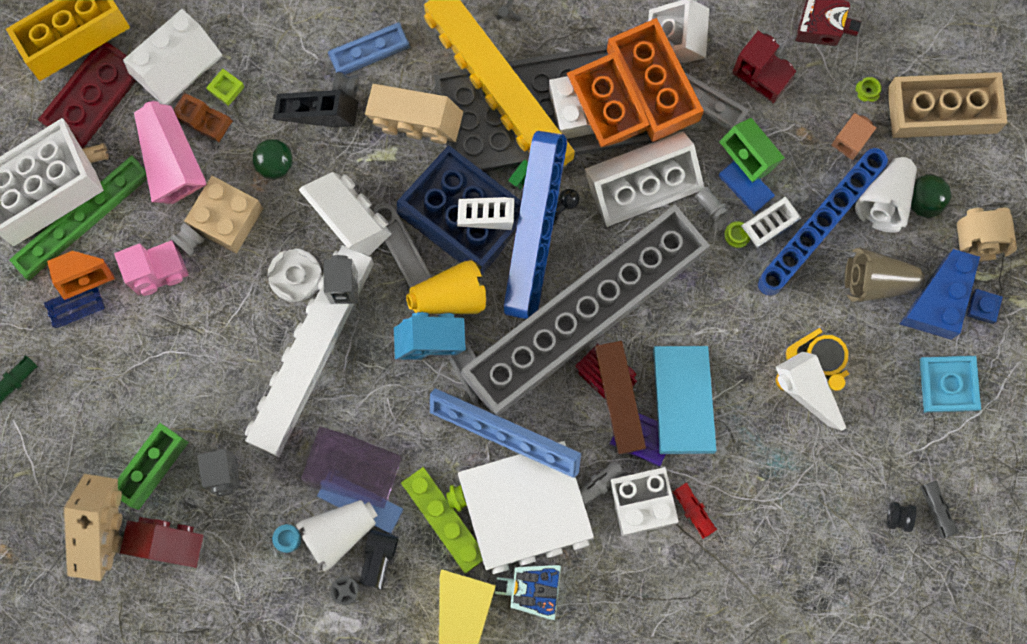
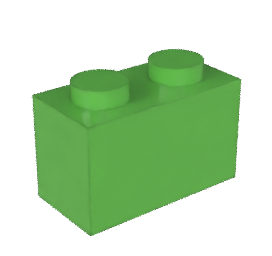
[719,118,785,183]

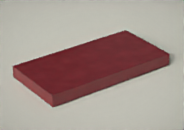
[38,42,136,149]

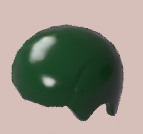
[252,139,293,179]
[911,174,951,218]

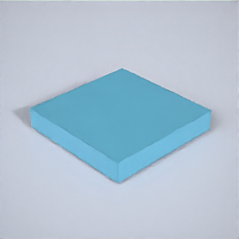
[919,356,981,413]

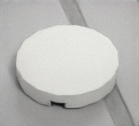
[268,249,322,302]

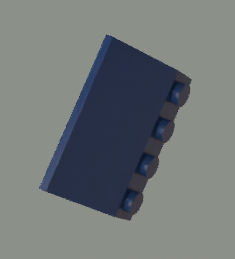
[397,145,521,278]

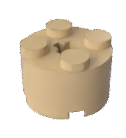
[957,208,1017,261]

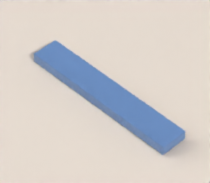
[430,388,581,478]

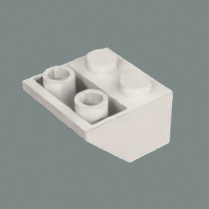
[611,467,679,537]

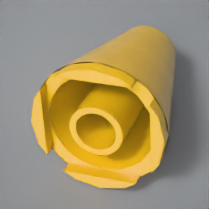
[406,260,486,314]

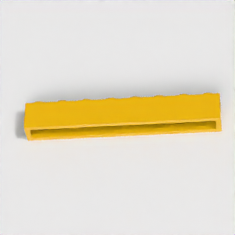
[424,0,575,166]

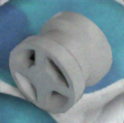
[169,223,204,256]

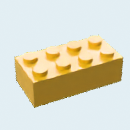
[6,0,131,82]

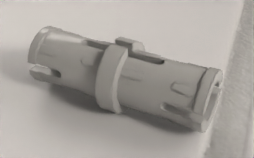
[580,460,626,506]

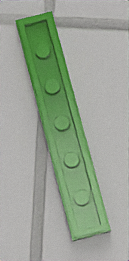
[9,155,147,281]

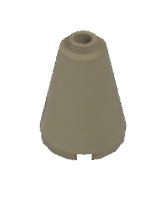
[844,248,925,302]

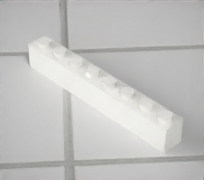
[245,245,374,458]

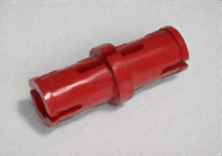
[672,482,718,539]

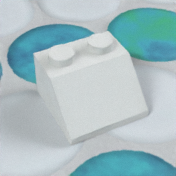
[648,0,709,63]
[549,76,594,139]

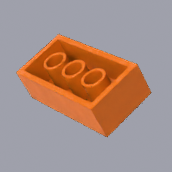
[607,18,704,142]

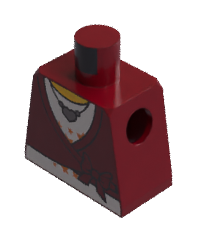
[795,0,862,46]

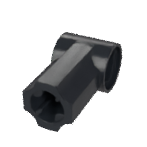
[359,530,398,590]

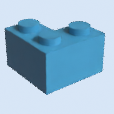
[394,312,466,360]

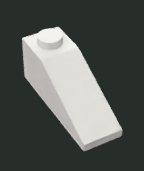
[776,352,846,431]

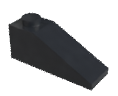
[273,90,359,127]

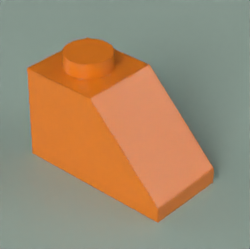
[47,251,115,300]

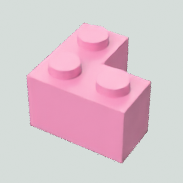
[114,240,189,296]

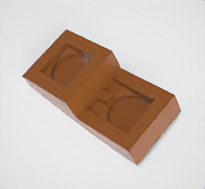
[174,93,233,142]

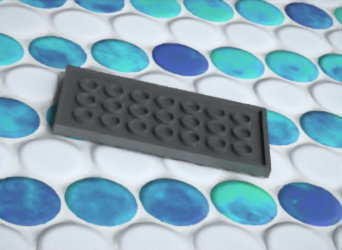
[434,45,660,172]

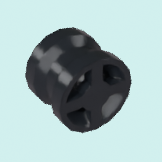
[887,501,917,533]

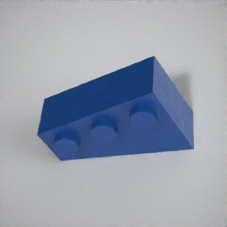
[899,249,980,340]

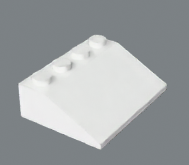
[0,118,104,246]

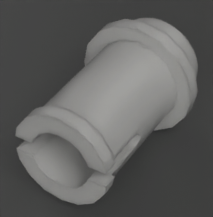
[695,187,728,222]

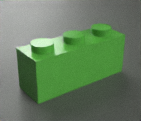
[118,423,189,510]

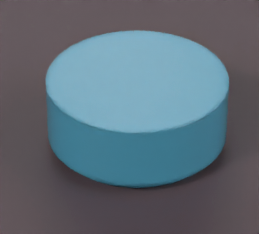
[272,524,302,553]

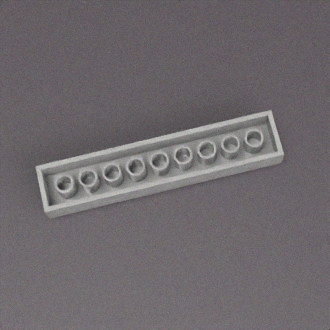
[461,205,710,416]

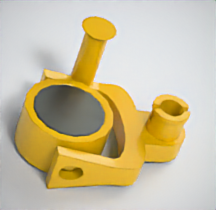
[775,328,849,391]

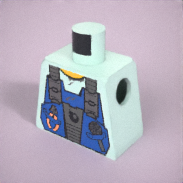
[495,565,561,620]

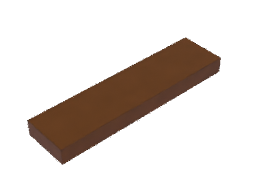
[595,340,646,455]

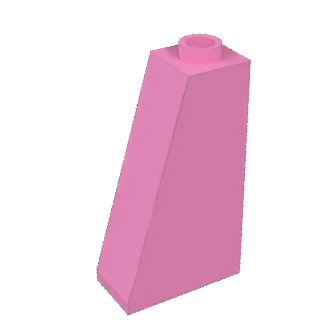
[134,101,206,204]

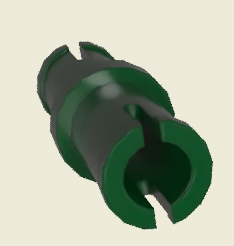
[0,355,39,405]

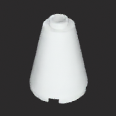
[855,157,917,232]
[296,500,378,572]

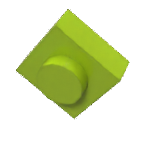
[206,68,245,106]

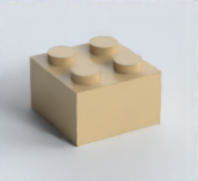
[184,175,263,254]

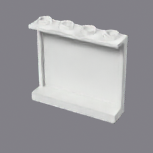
[458,441,594,575]

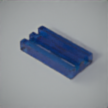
[44,286,106,329]

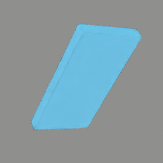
[653,346,716,454]

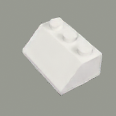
[123,9,222,105]
[299,172,392,256]

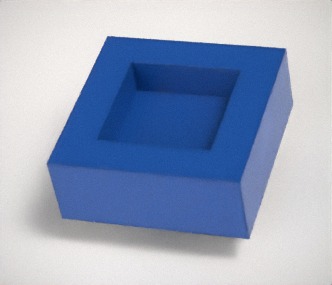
[967,289,1003,324]

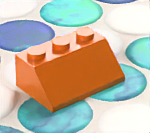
[567,52,650,147]

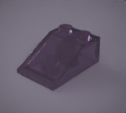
[301,426,402,509]

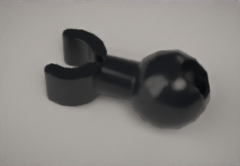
[553,189,580,225]

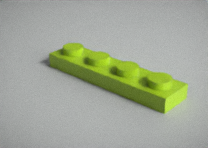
[401,467,483,574]

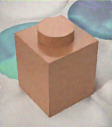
[831,113,876,160]

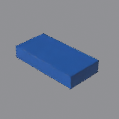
[718,161,775,214]

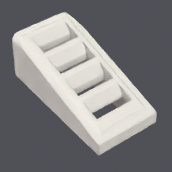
[457,197,514,230]
[742,197,801,248]

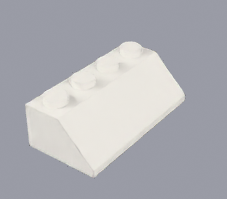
[585,131,704,227]

